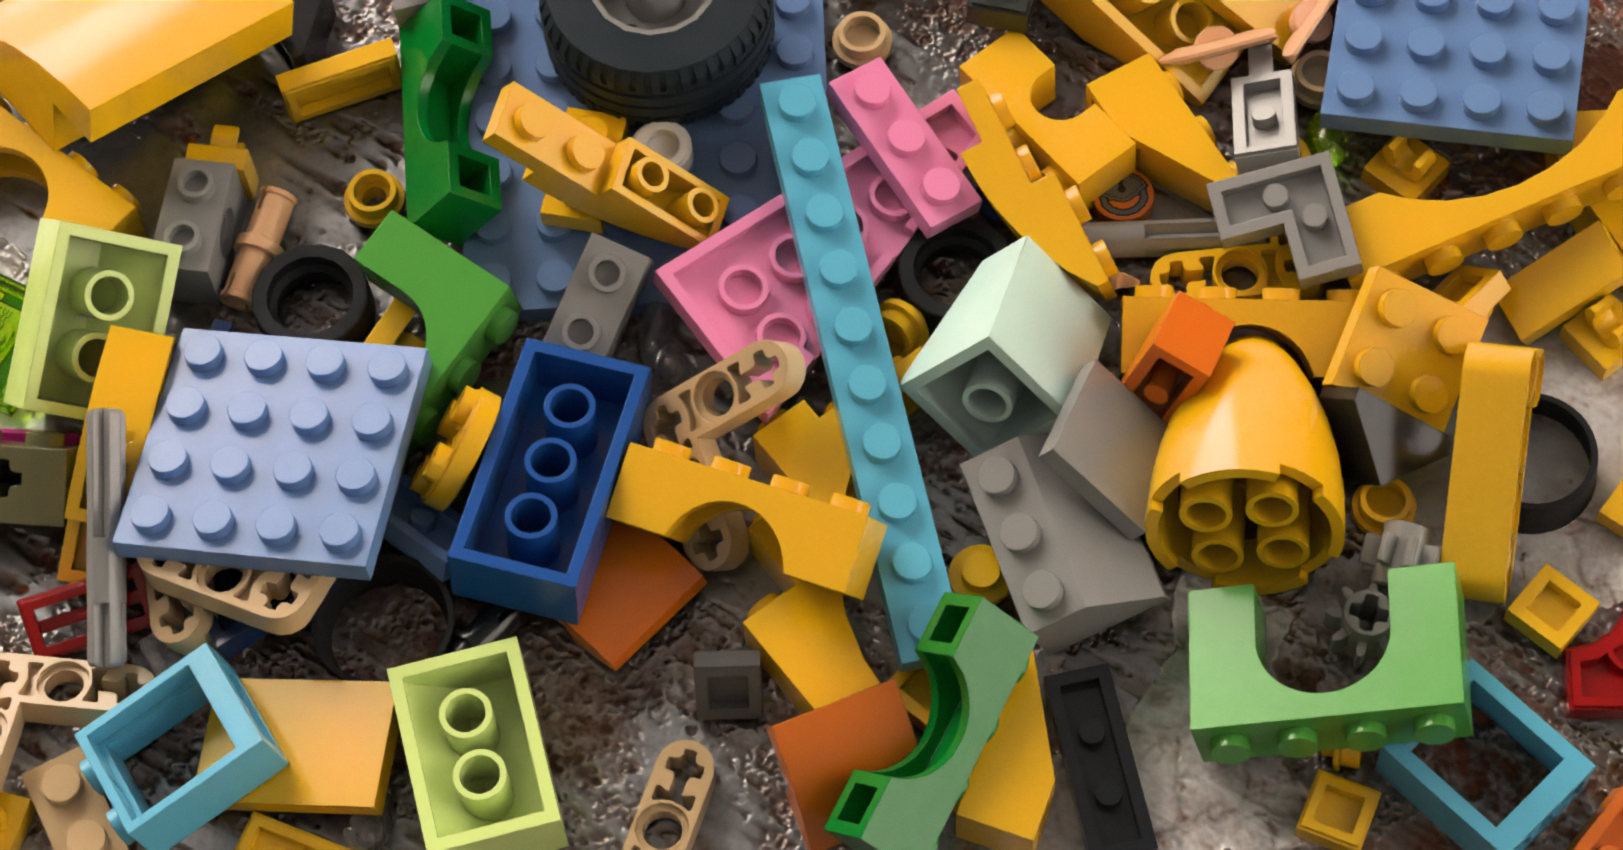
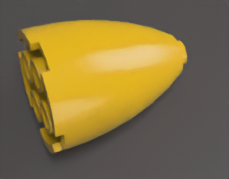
[1145,335,1346,595]

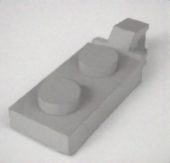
[1231,43,1300,175]

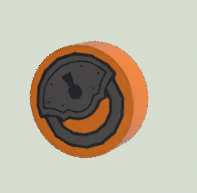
[1092,170,1154,222]

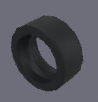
[898,217,1009,336]
[252,244,375,343]

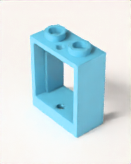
[74,642,290,850]
[1374,658,1596,850]

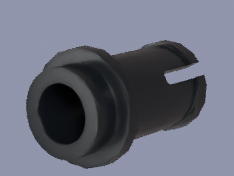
[448,603,528,653]

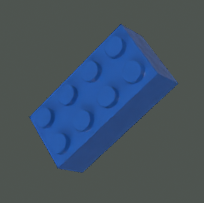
[447,338,652,625]

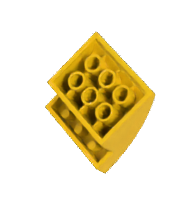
[0,0,294,152]

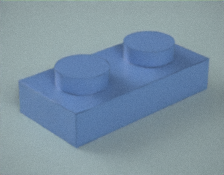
[383,474,462,582]

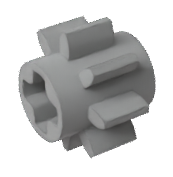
[1358,520,1442,595]
[1323,582,1390,669]

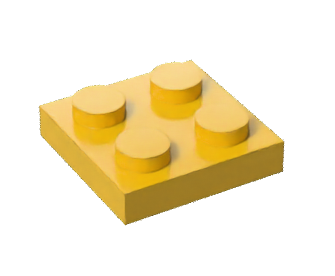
[1322,266,1489,433]

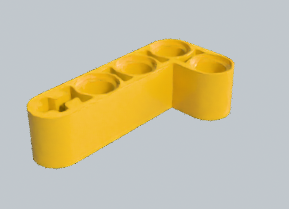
[1440,342,1545,605]

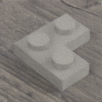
[1206,150,1363,289]

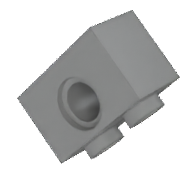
[153,157,248,307]
[543,232,655,358]

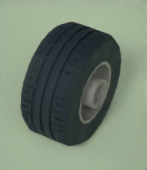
[539,0,775,126]

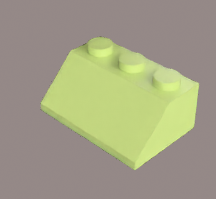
[3,217,183,421]
[386,636,569,850]

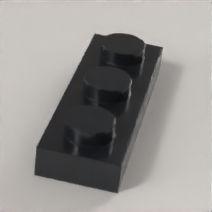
[1043,663,1158,850]

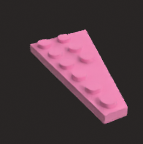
[653,89,982,426]

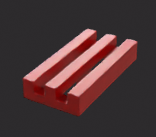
[16,562,151,657]

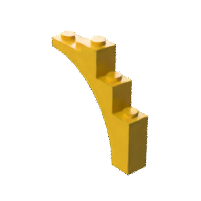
[742,347,922,714]

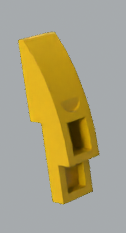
[956,78,1120,302]
[482,81,730,249]
[56,325,176,583]

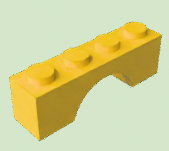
[0,96,148,238]
[1119,285,1360,381]
[605,437,888,601]

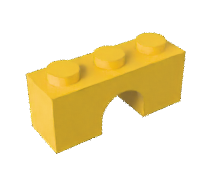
[959,31,1136,211]

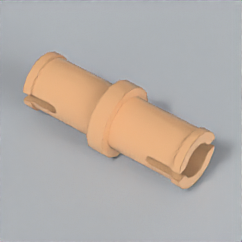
[218,186,298,313]

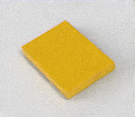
[196,678,399,815]

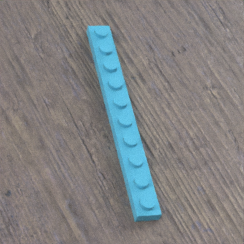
[758,73,952,672]

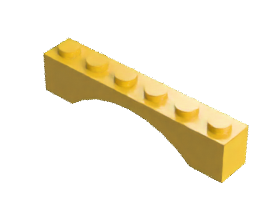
[1345,89,1623,290]

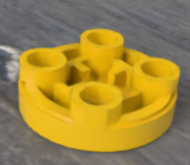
[409,385,502,512]

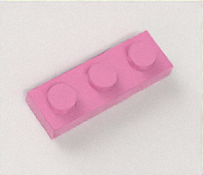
[826,57,983,239]

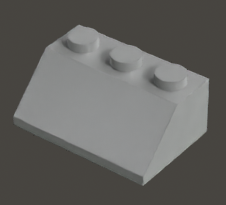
[960,433,1168,655]

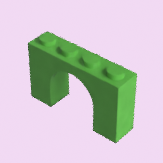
[354,209,523,476]
[1188,561,1473,765]

